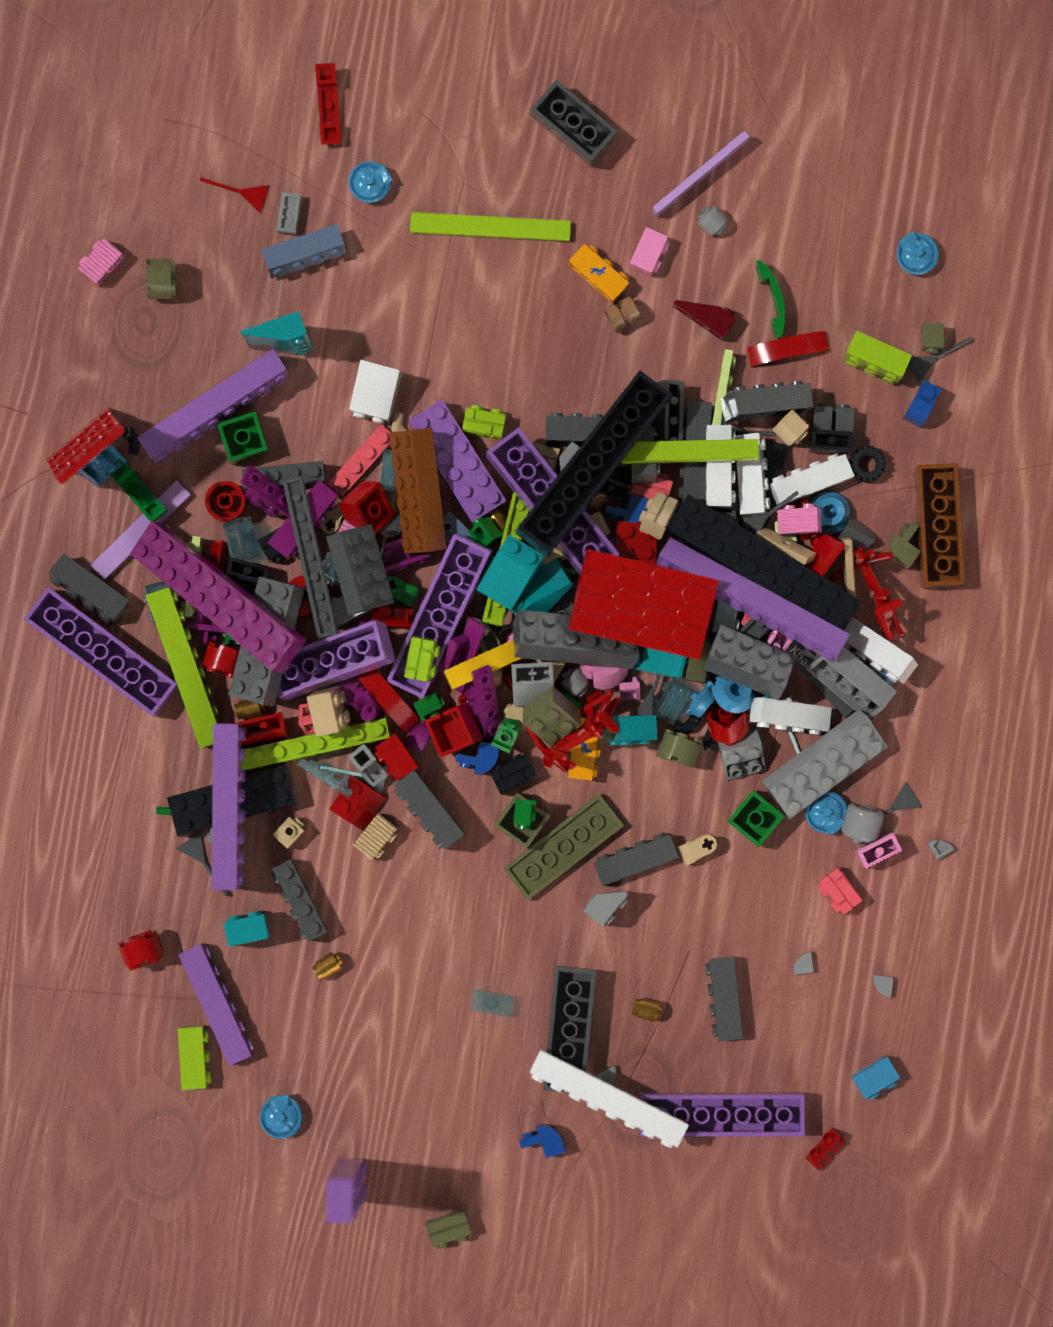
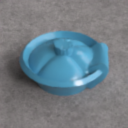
[349,161,393,203]
[897,231,939,275]
[810,492,850,534]
[714,676,755,713]
[685,681,715,718]
[805,791,847,835]
[259,1095,303,1139]

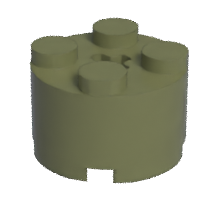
[146,258,176,299]
[656,729,703,768]

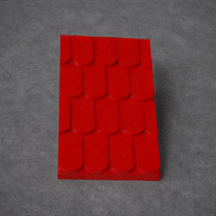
[47,407,128,487]
[568,549,719,660]

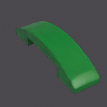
[755,260,785,340]
[110,459,167,522]

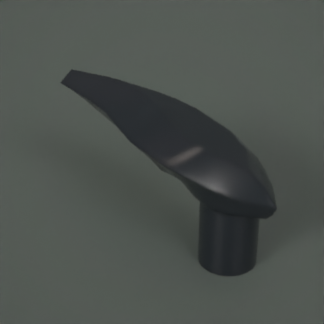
[703,727,718,751]

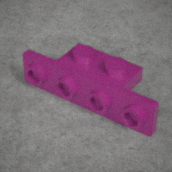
[241,466,290,517]
[378,537,431,574]
[440,617,486,693]
[464,665,501,740]

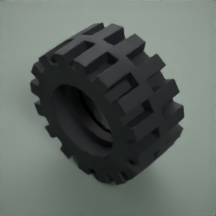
[849,445,886,483]

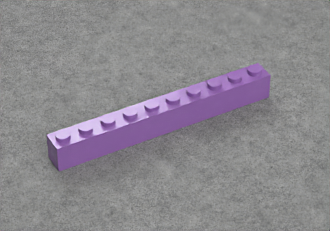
[656,538,850,662]

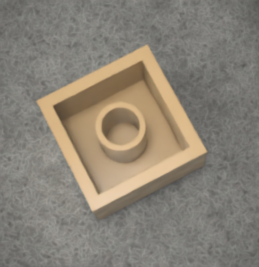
[307,686,350,736]

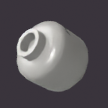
[698,206,727,236]
[559,668,589,699]

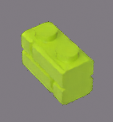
[462,405,506,440]
[404,636,440,682]

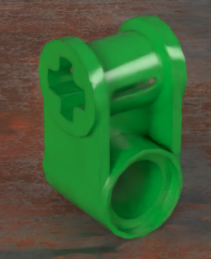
[387,576,421,609]

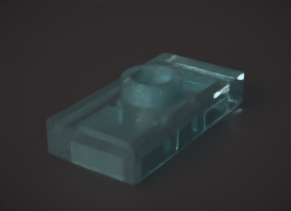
[470,989,514,1018]

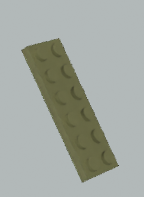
[503,794,624,900]

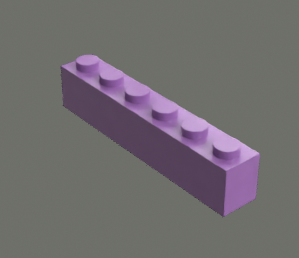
[178,943,254,1066]

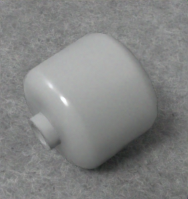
[841,803,884,844]

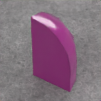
[404,723,430,753]

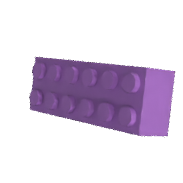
[408,400,507,525]
[278,620,396,700]

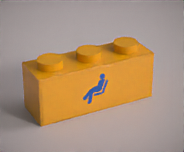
[568,243,629,304]
[568,718,601,781]

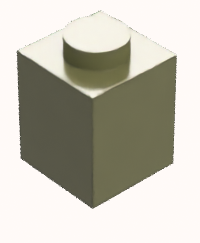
[921,323,944,354]

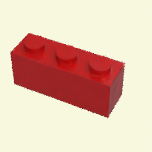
[231,712,290,749]

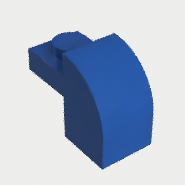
[902,380,942,428]
[604,494,649,523]
[456,742,500,774]
[519,1124,566,1158]

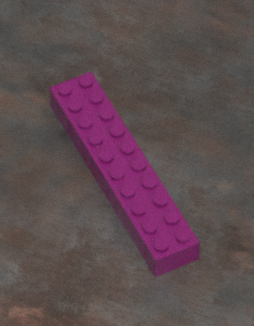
[130,521,306,673]

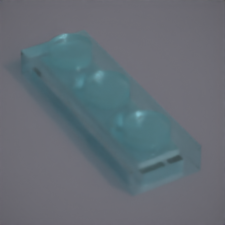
[297,758,353,798]

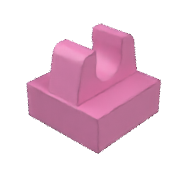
[619,677,640,701]

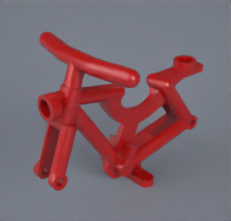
[830,547,904,642]
[526,689,621,772]

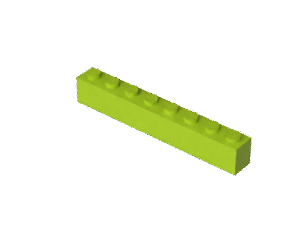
[146,587,223,748]
[242,718,390,771]

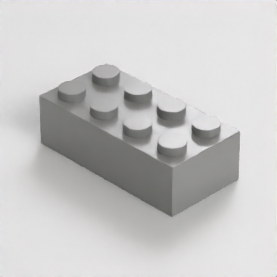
[806,646,897,719]

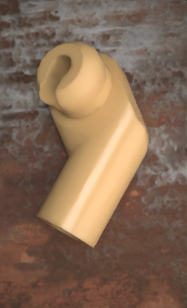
[391,412,407,432]

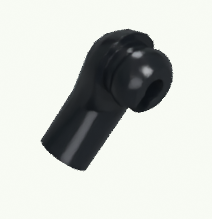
[122,427,141,456]
[674,715,701,733]

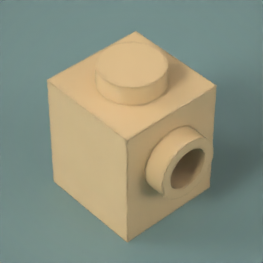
[273,817,306,849]

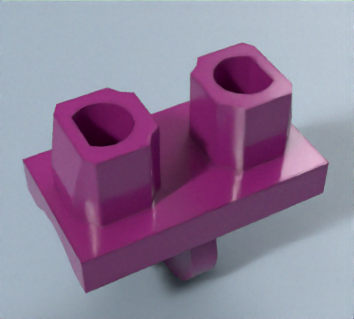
[188,612,225,646]
[350,686,385,722]

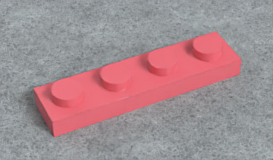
[328,424,390,498]

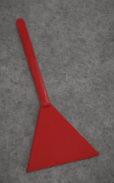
[199,177,269,213]

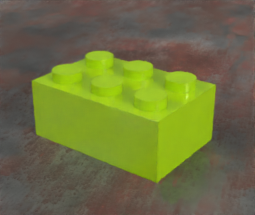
[842,331,912,384]

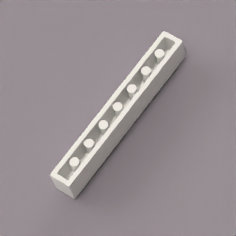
[529,1049,689,1148]

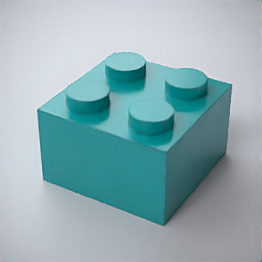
[601,715,657,745]
[223,910,272,947]

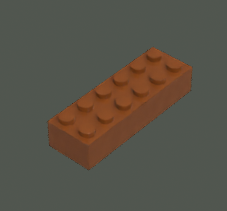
[390,428,447,553]
[914,463,965,588]

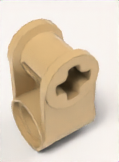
[321,499,344,536]
[677,834,717,866]

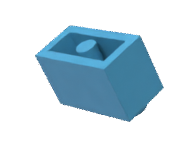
[850,1056,900,1100]

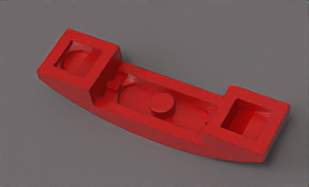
[315,63,341,145]
[747,331,829,367]
[355,669,420,733]

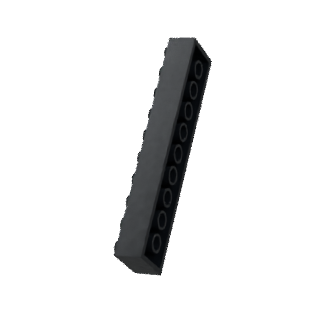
[515,370,672,558]
[665,494,862,631]

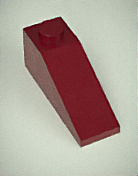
[673,300,737,341]

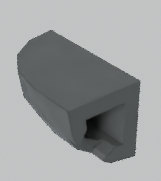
[837,517,875,549]

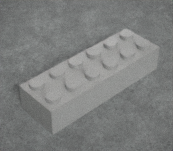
[761,710,887,819]

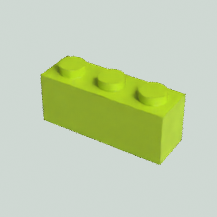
[178,1025,211,1090]

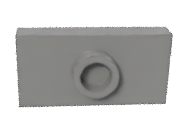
[276,192,302,235]

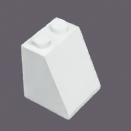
[349,360,402,424]

